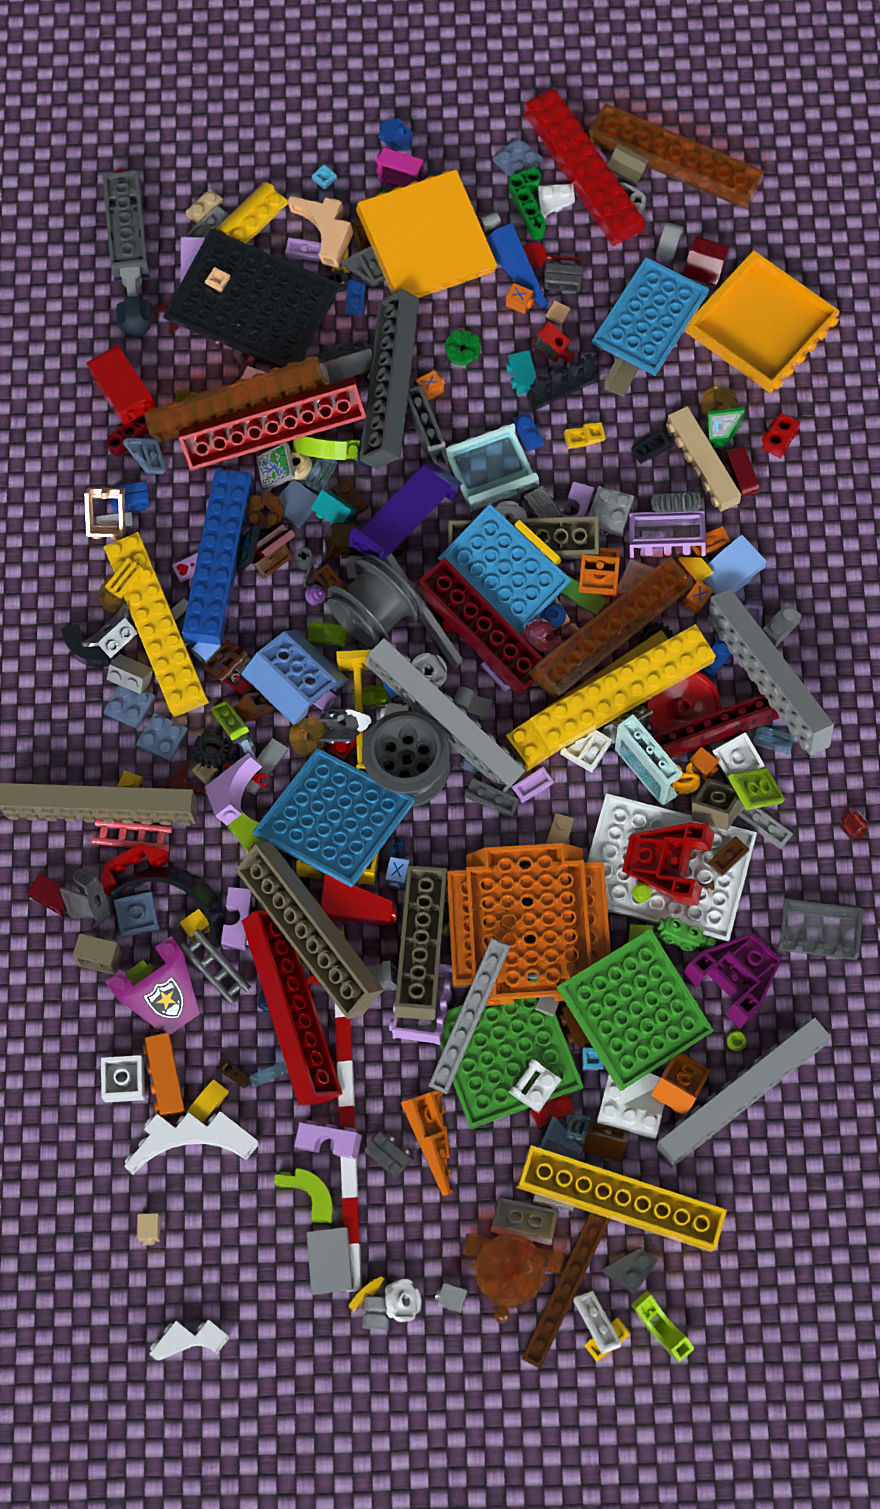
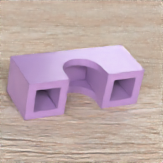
[562,482,595,517]
[221,887,256,951]
[294,1120,362,1160]

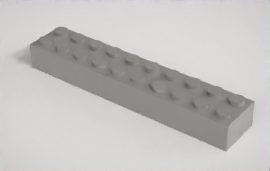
[708,588,834,756]
[364,638,525,793]
[656,1018,830,1168]

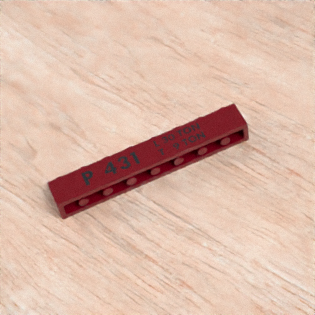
[651,695,779,763]

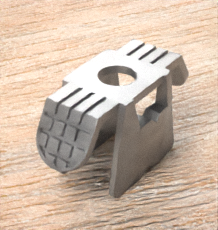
[60,869,110,929]

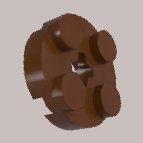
[247,492,285,530]

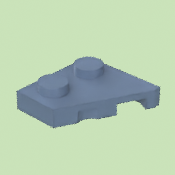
[123,438,166,474]

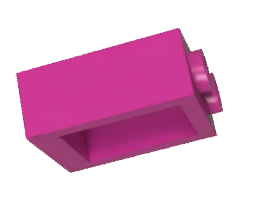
[375,147,424,187]

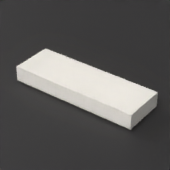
[573,1291,622,1354]

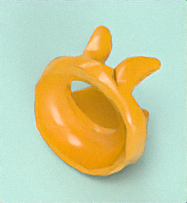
[671,763,701,794]

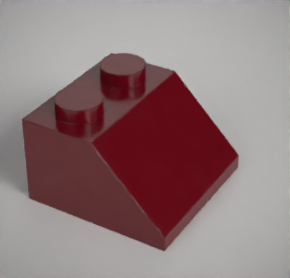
[683,236,730,287]

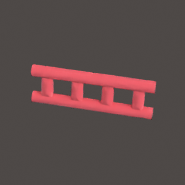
[92,819,172,852]

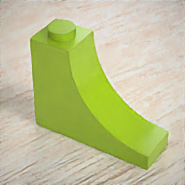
[227,810,265,853]

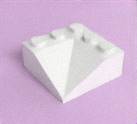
[597,1073,664,1139]

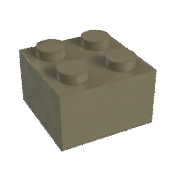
[692,779,743,831]
[72,933,123,975]

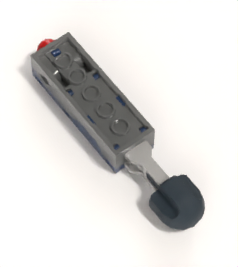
[102,168,153,337]

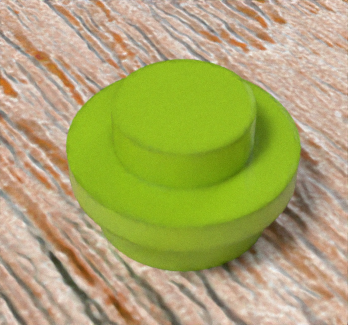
[632,883,652,903]
[727,1031,747,1051]

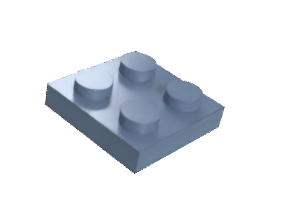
[493,137,543,177]
[103,685,156,730]
[136,712,188,763]

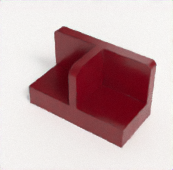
[27,874,67,917]

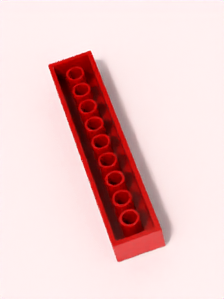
[524,88,644,246]
[178,377,366,471]
[241,911,343,1106]

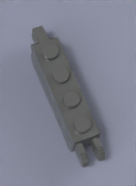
[406,377,449,465]

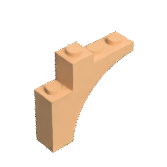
[288,196,354,268]

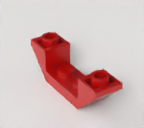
[99,844,170,896]

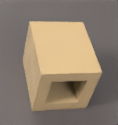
[137,1214,161,1245]

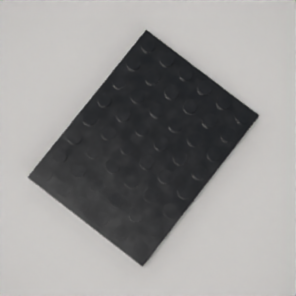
[163,229,341,375]

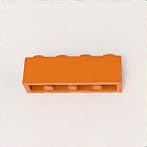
[143,1033,186,1119]

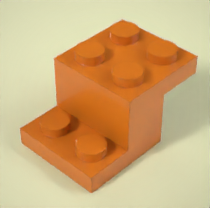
[579,547,620,596]

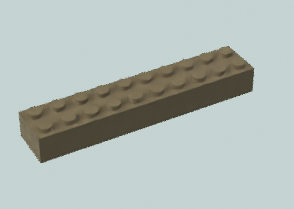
[0,783,198,826]
[236,842,384,1019]

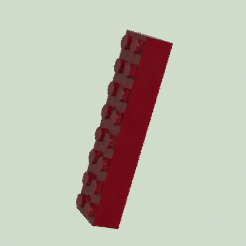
[414,557,550,697]

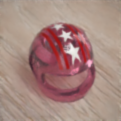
[524,618,561,652]

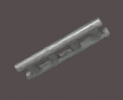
[179,929,251,1005]

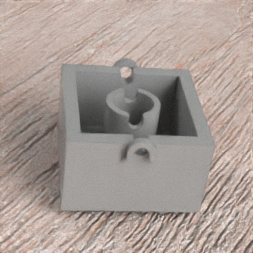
[588,486,634,538]

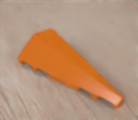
[400,1090,453,1196]

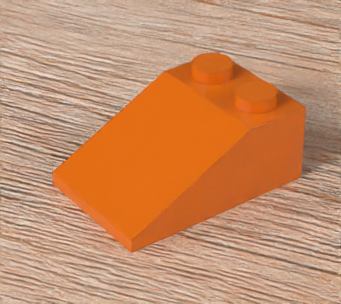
[651,1052,711,1116]

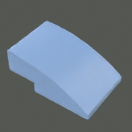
[703,535,767,595]

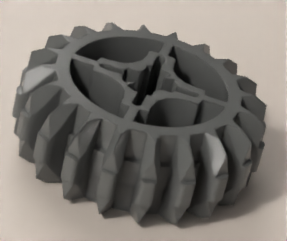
[651,491,702,513]

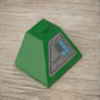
[705,407,745,448]

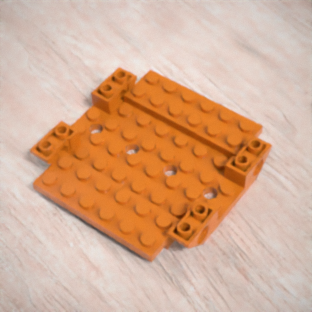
[447,843,611,1006]

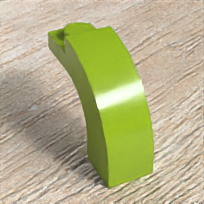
[292,434,360,460]
[274,1168,334,1224]
[631,1291,694,1363]

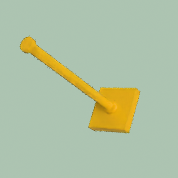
[337,650,372,771]

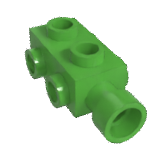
[657,917,716,951]

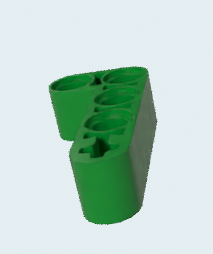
[509,168,546,240]

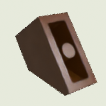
[234,692,276,723]

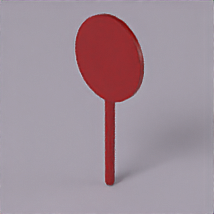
[523,243,580,269]

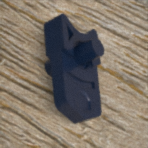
[379,841,408,863]

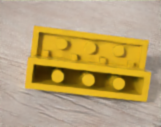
[215,182,288,244]

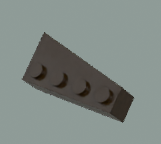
[325,522,405,560]

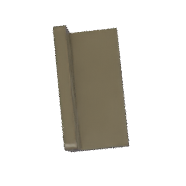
[607,144,649,185]
[604,357,639,397]

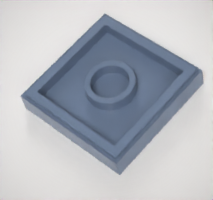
[278,479,318,529]
[114,891,160,938]

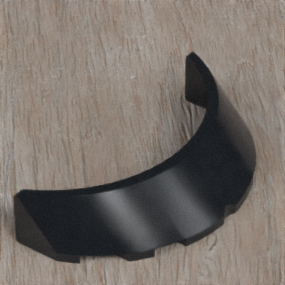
[111,867,225,949]

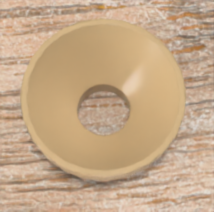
[288,451,313,482]

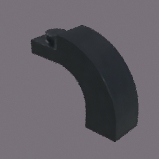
[61,624,127,668]

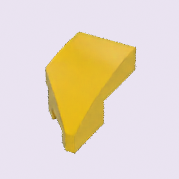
[678,557,713,582]

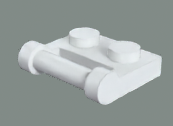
[509,1059,561,1113]

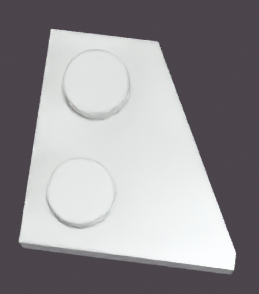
[538,183,575,219]
[560,730,612,773]

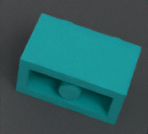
[505,350,537,395]
[311,490,357,526]

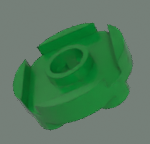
[445,330,481,366]

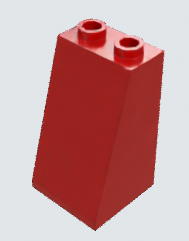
[86,345,156,425]
[321,874,398,928]

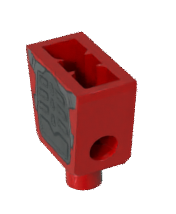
[533,321,575,363]

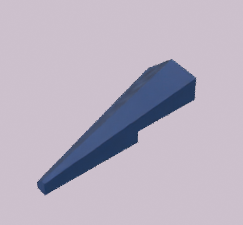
[486,223,547,309]

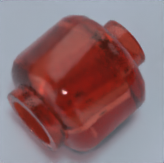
[840,811,869,840]

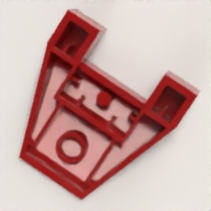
[622,822,715,906]

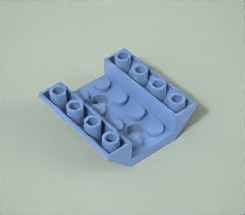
[241,629,349,725]

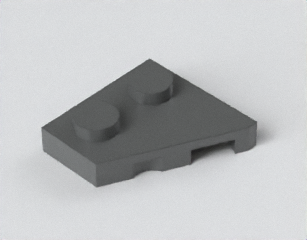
[341,246,385,286]
[602,1248,658,1295]

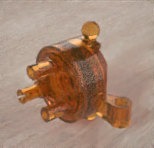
[463,1233,565,1324]

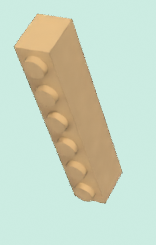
[666,406,741,512]

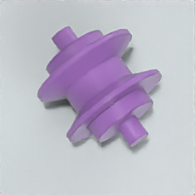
[305,585,326,605]

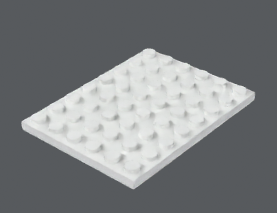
[587,793,757,943]

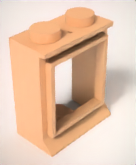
[85,487,126,539]

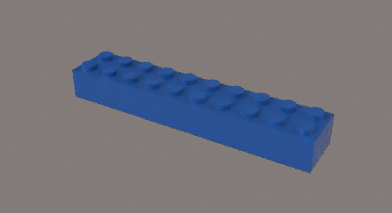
[182,468,253,647]

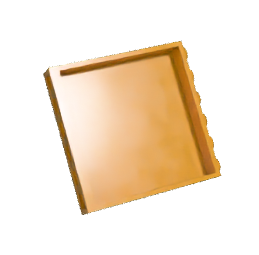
[356,169,497,298]
[685,250,839,394]

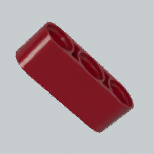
[106,412,153,456]
[725,445,760,498]

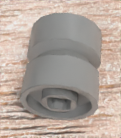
[362,1297,389,1330]

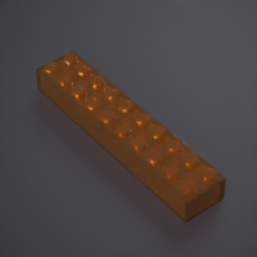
[589,103,764,210]
[144,356,331,443]
[529,556,695,702]

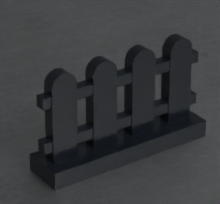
[526,353,599,411]

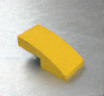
[564,422,606,449]
[187,1079,230,1124]
[349,1277,385,1313]
[584,1318,631,1362]

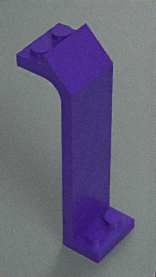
[349,463,463,561]

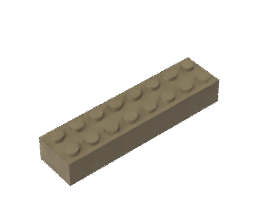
[449,516,600,559]
[395,866,447,1020]

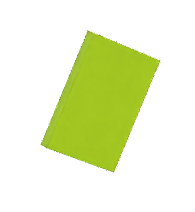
[728,768,785,810]

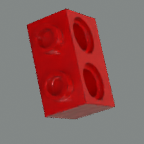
[761,412,801,459]

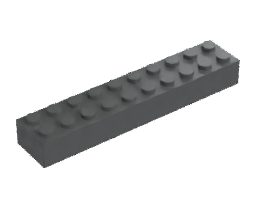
[359,289,419,469]

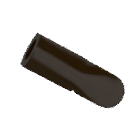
[215,1057,252,1088]

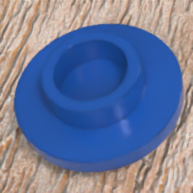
[540,603,566,628]

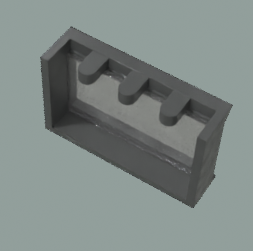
[778,897,863,960]

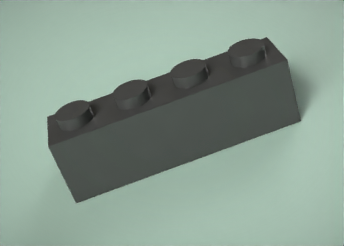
[298,340,372,390]

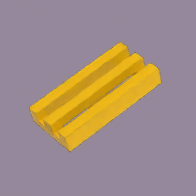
[105,558,144,599]

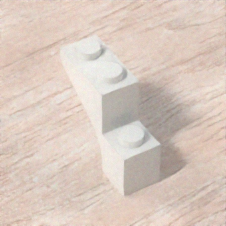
[150,1320,229,1360]

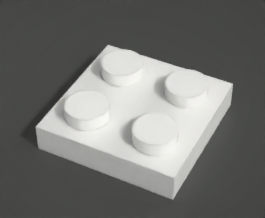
[712,732,765,785]

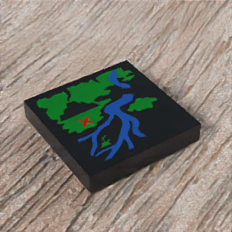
[237,524,261,572]

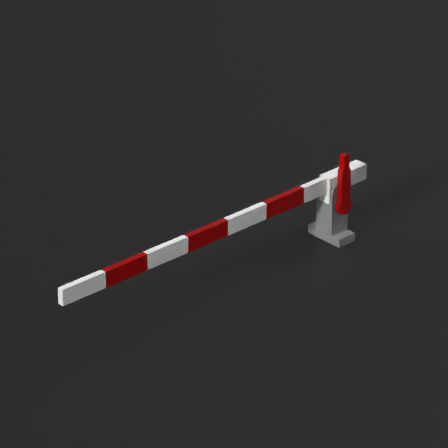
[307,961,398,1292]

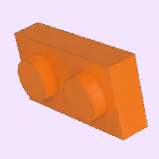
[690,526,731,558]

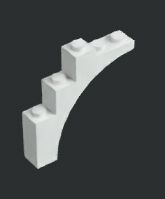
[124,1112,259,1175]

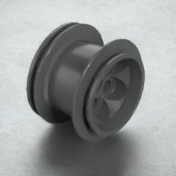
[328,554,423,649]
[362,711,450,808]

